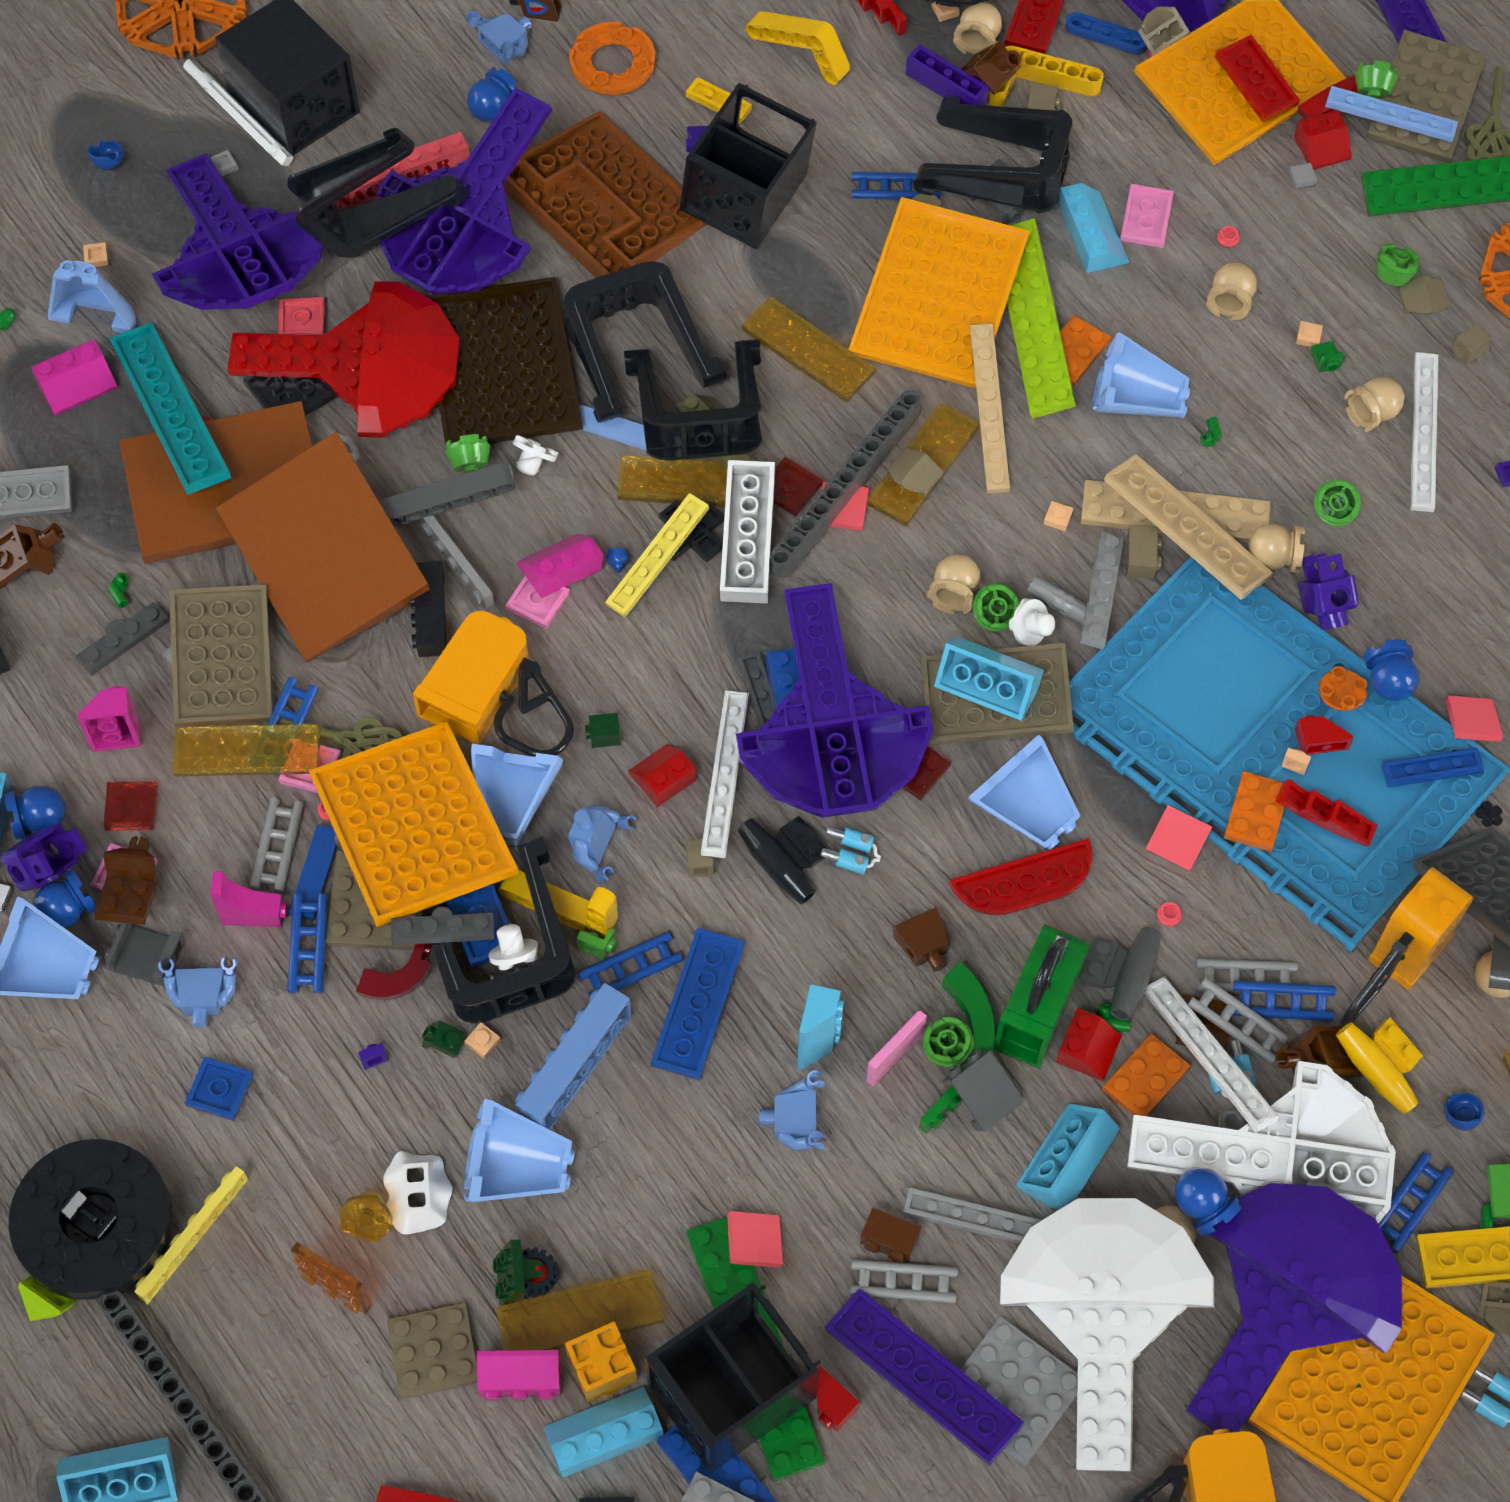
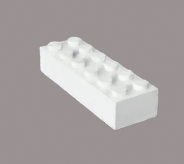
[720,460,775,604]

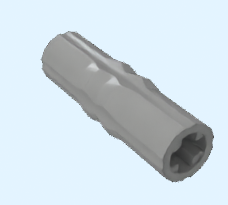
[1027,576,1087,625]

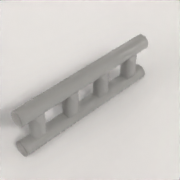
[249,798,304,894]
[1196,958,1298,995]
[1187,977,1289,1064]
[850,1259,958,1303]

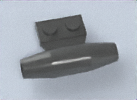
[1079,927,1161,1021]

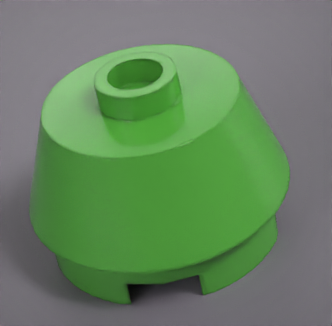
[1354,60,1398,99]
[1376,243,1420,286]
[445,434,491,473]
[1314,480,1361,526]
[973,584,1019,631]
[923,1017,974,1067]

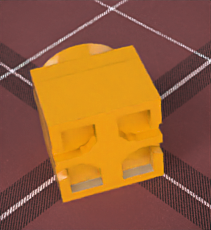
[565,1321,637,1403]

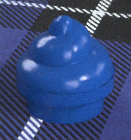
[606,548,629,573]

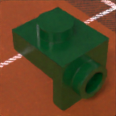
[421,1020,466,1058]

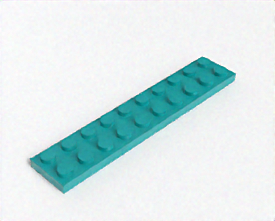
[109,322,231,495]

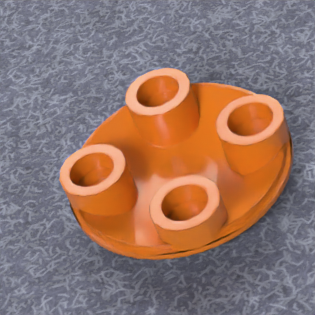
[1318,666,1368,711]

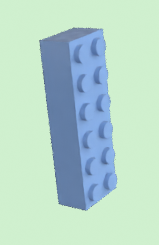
[515,983,632,1130]

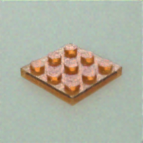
[290,1242,372,1315]

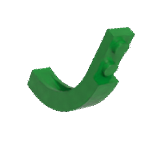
[919,961,995,1134]

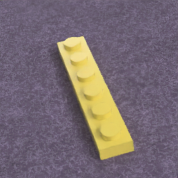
[605,493,709,618]
[134,1166,248,1305]

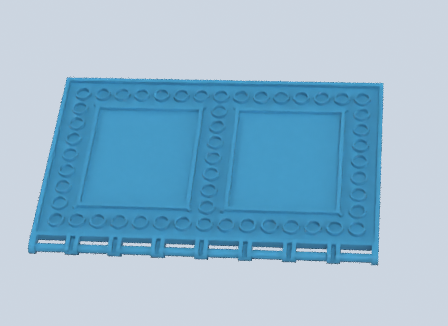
[1069,557,1510,953]

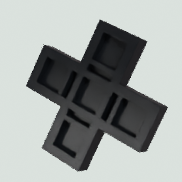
[659,500,725,563]

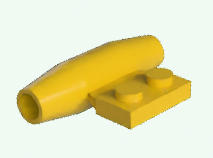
[1336,1017,1423,1114]

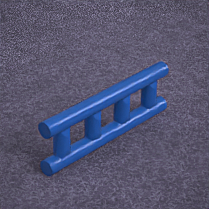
[852,172,940,200]
[249,677,319,776]
[288,894,328,993]
[577,931,683,998]
[1232,981,1336,1021]
[1378,1152,1453,1254]

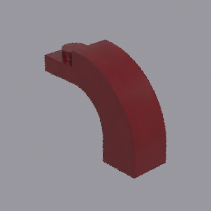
[356,943,432,1000]

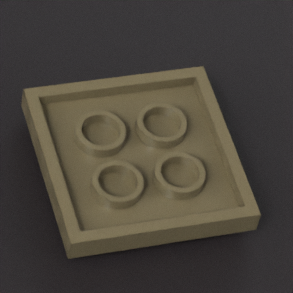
[387,1303,478,1399]

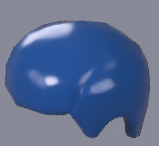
[87,140,124,170]
[1444,1092,1485,1131]

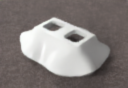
[383,1151,452,1234]

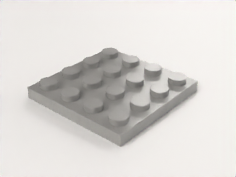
[960,1316,1078,1468]

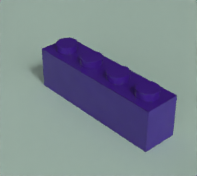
[906,44,989,105]

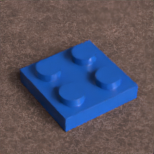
[185,1057,253,1121]

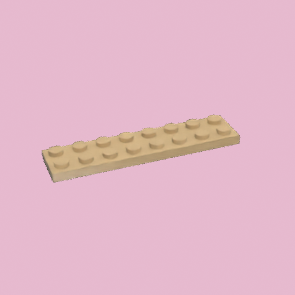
[1104,454,1273,600]
[1080,480,1271,544]

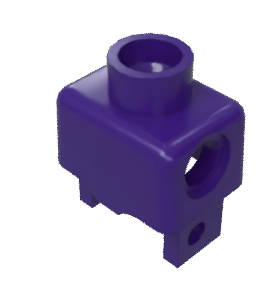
[1297,552,1359,630]
[1,824,88,892]

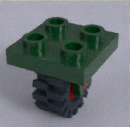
[493,1240,559,1308]

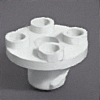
[512,435,559,476]
[1009,598,1055,646]
[488,924,539,970]

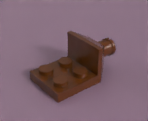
[961,40,1021,95]
[0,523,65,589]
[94,836,158,925]
[1275,1026,1364,1077]

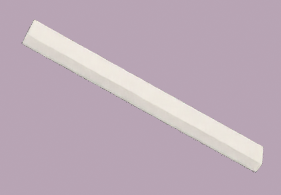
[1410,352,1438,512]
[701,690,749,858]
[1144,976,1278,1132]

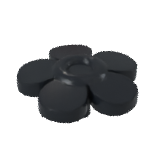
[1476,801,1503,827]

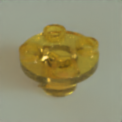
[340,1192,393,1243]

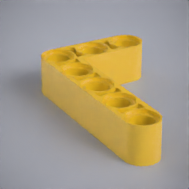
[745,11,850,85]
[988,46,1104,107]
[498,870,618,940]

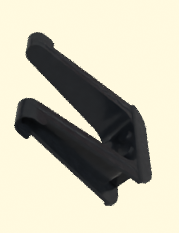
[913,96,1072,214]
[287,127,468,258]
[563,261,727,423]
[624,339,762,461]
[421,836,577,1024]

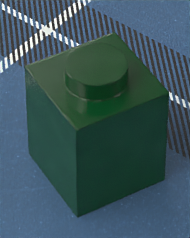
[585,713,621,748]

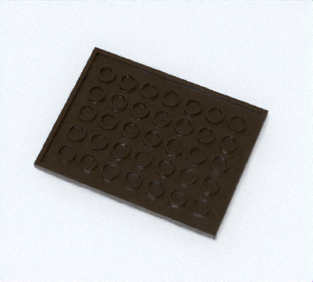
[426,277,583,450]

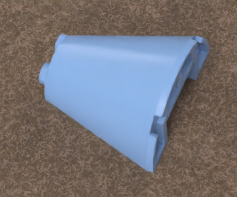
[47,260,137,333]
[1092,332,1190,419]
[967,735,1081,850]
[471,744,563,847]
[0,896,100,999]
[464,1099,574,1203]

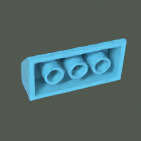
[1058,183,1129,273]
[934,636,1044,721]
[797,984,844,1070]
[1016,1103,1120,1210]
[543,1386,663,1478]
[56,1437,178,1502]

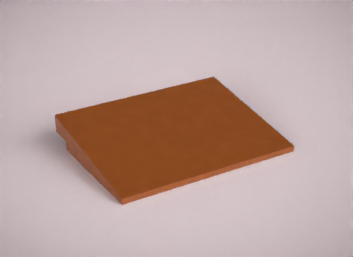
[504,111,707,278]
[119,401,312,564]
[216,431,430,663]

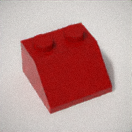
[1294,110,1352,170]
[628,744,696,808]
[1056,1008,1122,1082]

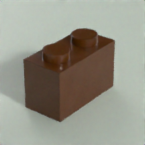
[860,1208,921,1263]

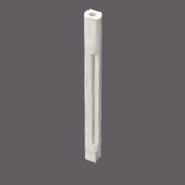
[183,59,294,166]

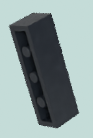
[410,561,447,657]

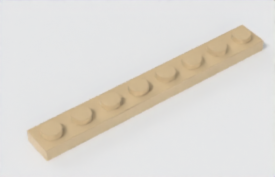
[970,323,1010,494]

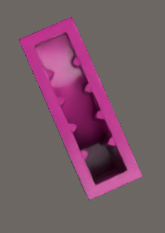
[210,871,288,927]

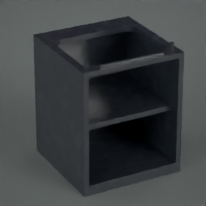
[215,0,360,156]
[679,83,817,249]
[645,1282,821,1474]

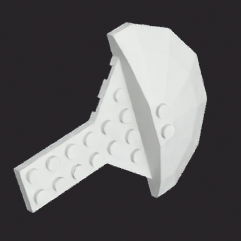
[1127,1061,1396,1223]
[1000,1198,1214,1472]

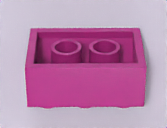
[31,339,118,415]
[517,534,604,598]
[78,686,141,752]
[477,1350,561,1401]

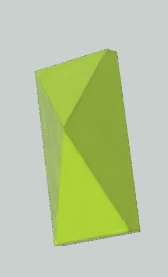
[18,1276,77,1321]

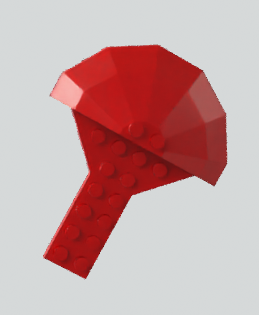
[227,281,460,438]

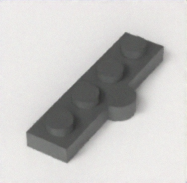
[76,602,169,676]
[391,907,494,945]

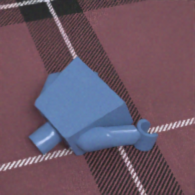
[465,10,532,65]
[568,805,636,882]
[158,956,239,1028]
[759,1070,826,1151]

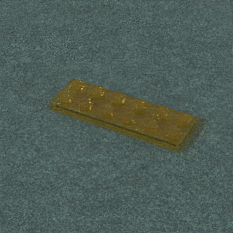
[742,296,876,403]
[867,402,980,527]
[617,456,727,507]
[173,724,321,776]
[496,1269,664,1351]

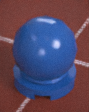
[467,67,517,123]
[1363,639,1419,701]
[4,785,66,840]
[32,869,96,929]
[1175,1167,1242,1236]

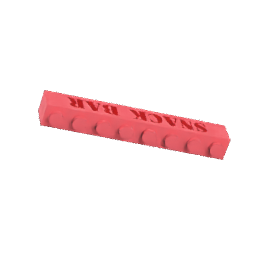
[335,131,470,209]

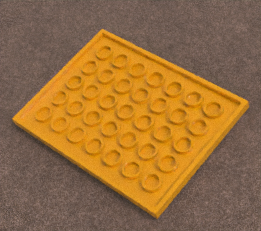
[1134,0,1346,166]
[848,197,1030,389]
[309,721,519,927]
[1247,1276,1495,1502]

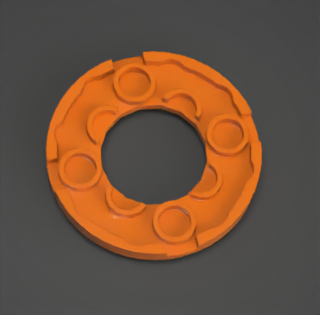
[569,22,655,96]

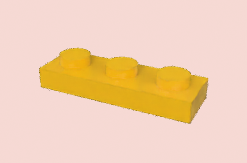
[686,77,752,124]

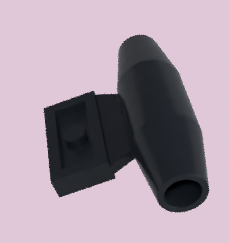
[738,816,828,905]

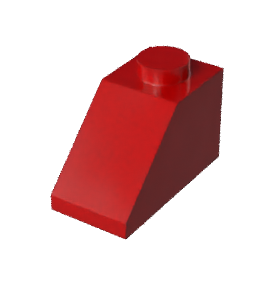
[1295,715,1353,755]
[816,1366,860,1432]

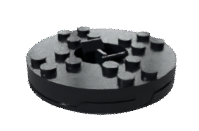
[9,1139,173,1300]

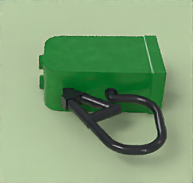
[994,924,1091,1069]

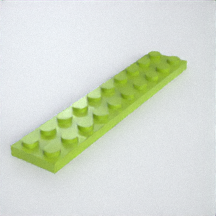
[1007,218,1077,419]

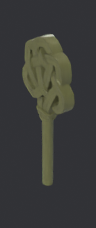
[1464,66,1510,161]
[278,717,402,758]

